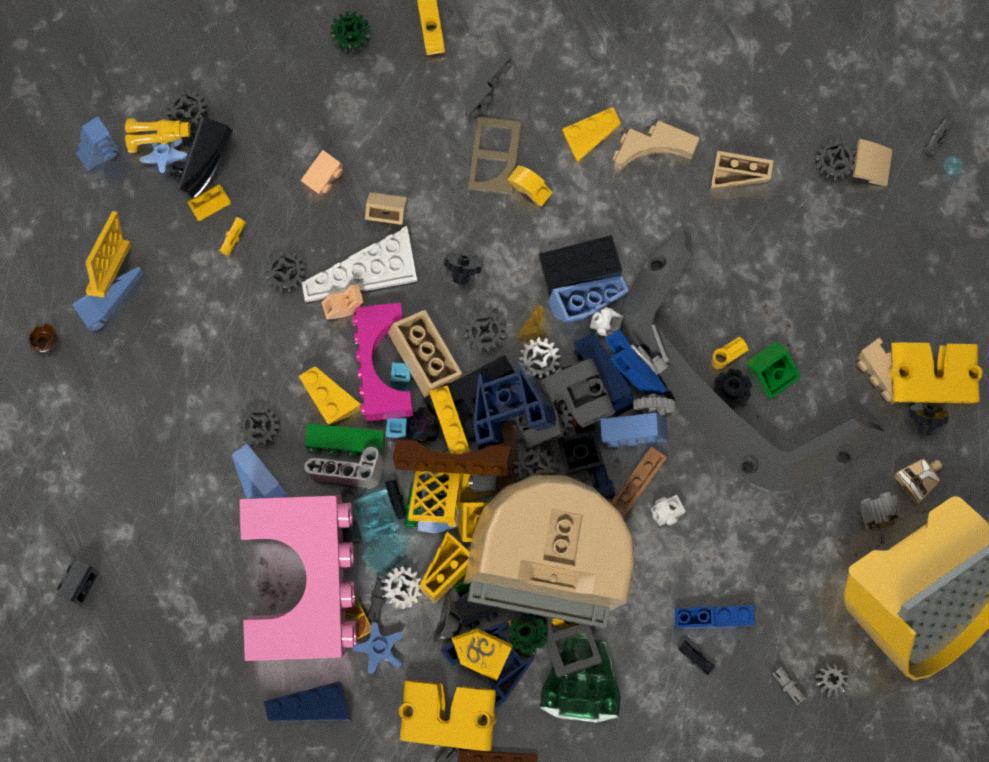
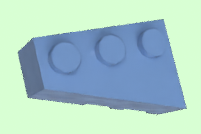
[76,116,120,171]
[601,413,668,447]

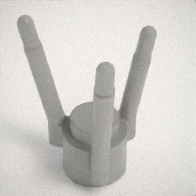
[631,324,670,375]

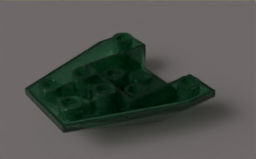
[540,637,621,723]

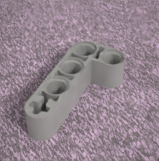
[304,447,385,488]

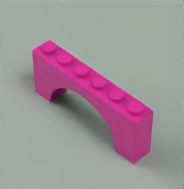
[352,303,413,421]

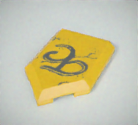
[451,628,513,681]

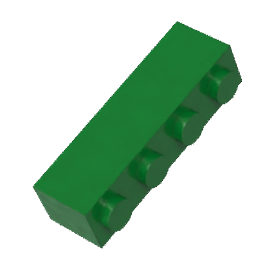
[305,423,385,459]

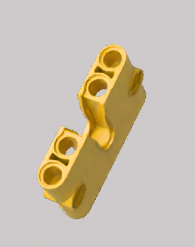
[889,342,983,403]
[399,680,497,751]

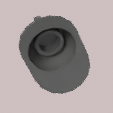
[433,596,462,642]

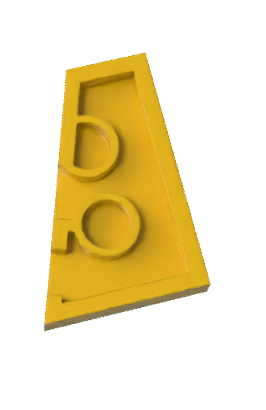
[562,107,621,164]

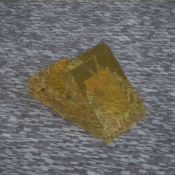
[516,305,546,342]

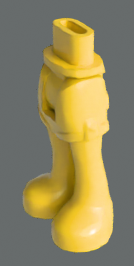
[125,118,190,153]

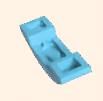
[386,363,411,438]

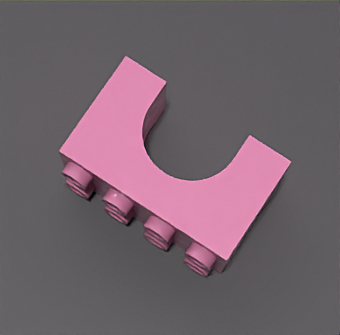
[240,495,357,661]

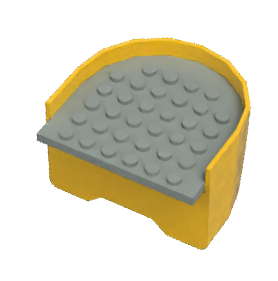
[844,497,989,681]

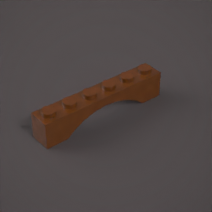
[392,440,513,477]

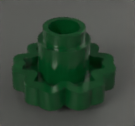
[509,614,548,654]

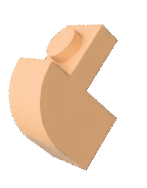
[322,285,363,319]

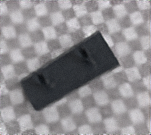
[170,117,233,198]

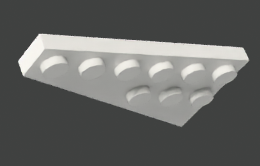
[302,226,417,302]

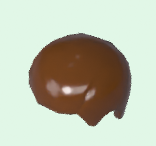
[28,322,58,353]

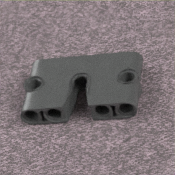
[515,358,615,450]

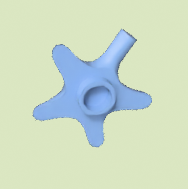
[139,137,187,173]

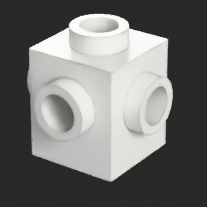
[590,307,623,336]
[651,495,686,526]

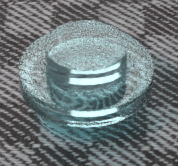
[943,156,963,175]

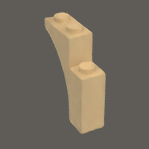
[613,121,700,170]

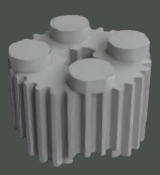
[860,492,904,530]

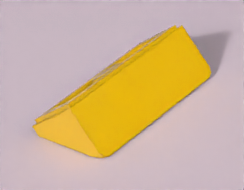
[187,184,231,221]

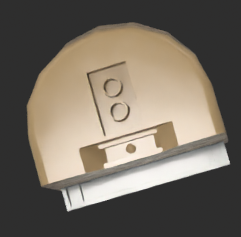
[464,475,634,629]

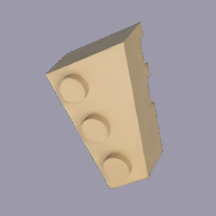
[710,151,774,191]
[856,337,902,404]

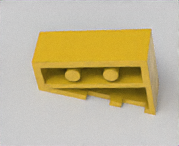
[299,366,361,426]

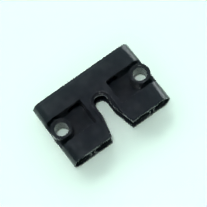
[424,355,515,443]

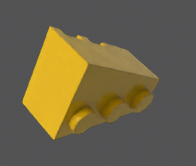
[420,531,469,604]

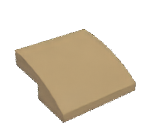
[853,139,893,186]

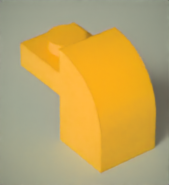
[507,165,553,207]

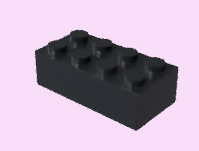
[538,235,622,295]

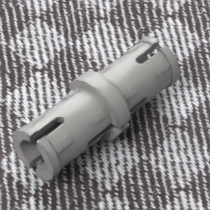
[772,667,807,705]

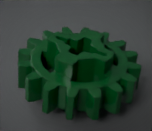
[330,11,371,52]

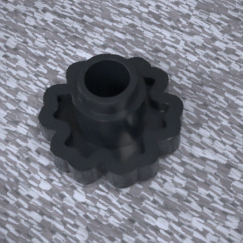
[444,253,483,285]
[713,369,752,409]
[909,403,949,436]
[405,407,439,443]

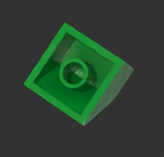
[745,341,801,399]

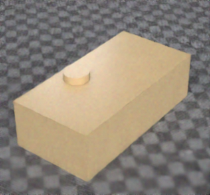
[388,310,462,397]

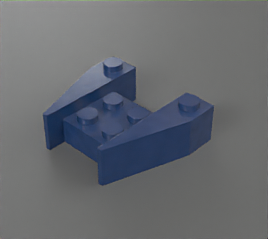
[473,361,556,448]
[441,622,534,712]

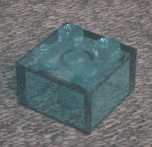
[349,489,399,544]
[361,531,408,580]

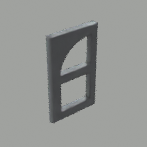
[536,615,602,677]

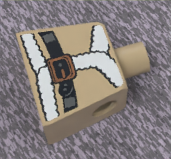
[894,459,944,505]

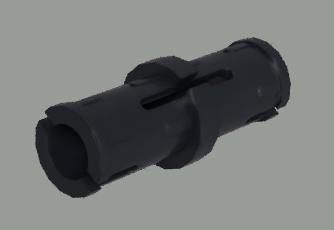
[385,479,407,520]
[678,641,716,676]

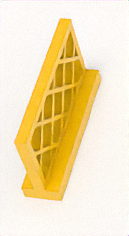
[86,211,131,297]
[408,452,464,527]

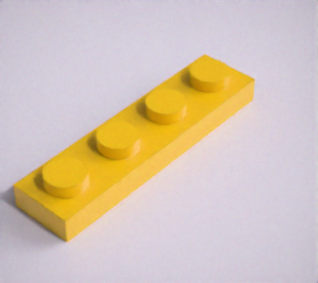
[429,385,471,454]

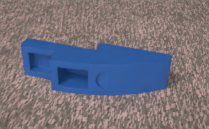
[605,329,667,395]
[675,605,756,629]

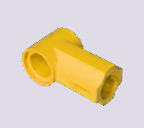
[711,336,749,370]

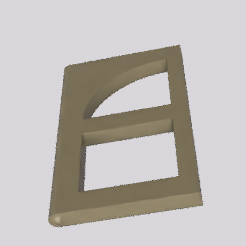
[468,117,522,195]

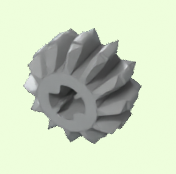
[815,663,849,697]

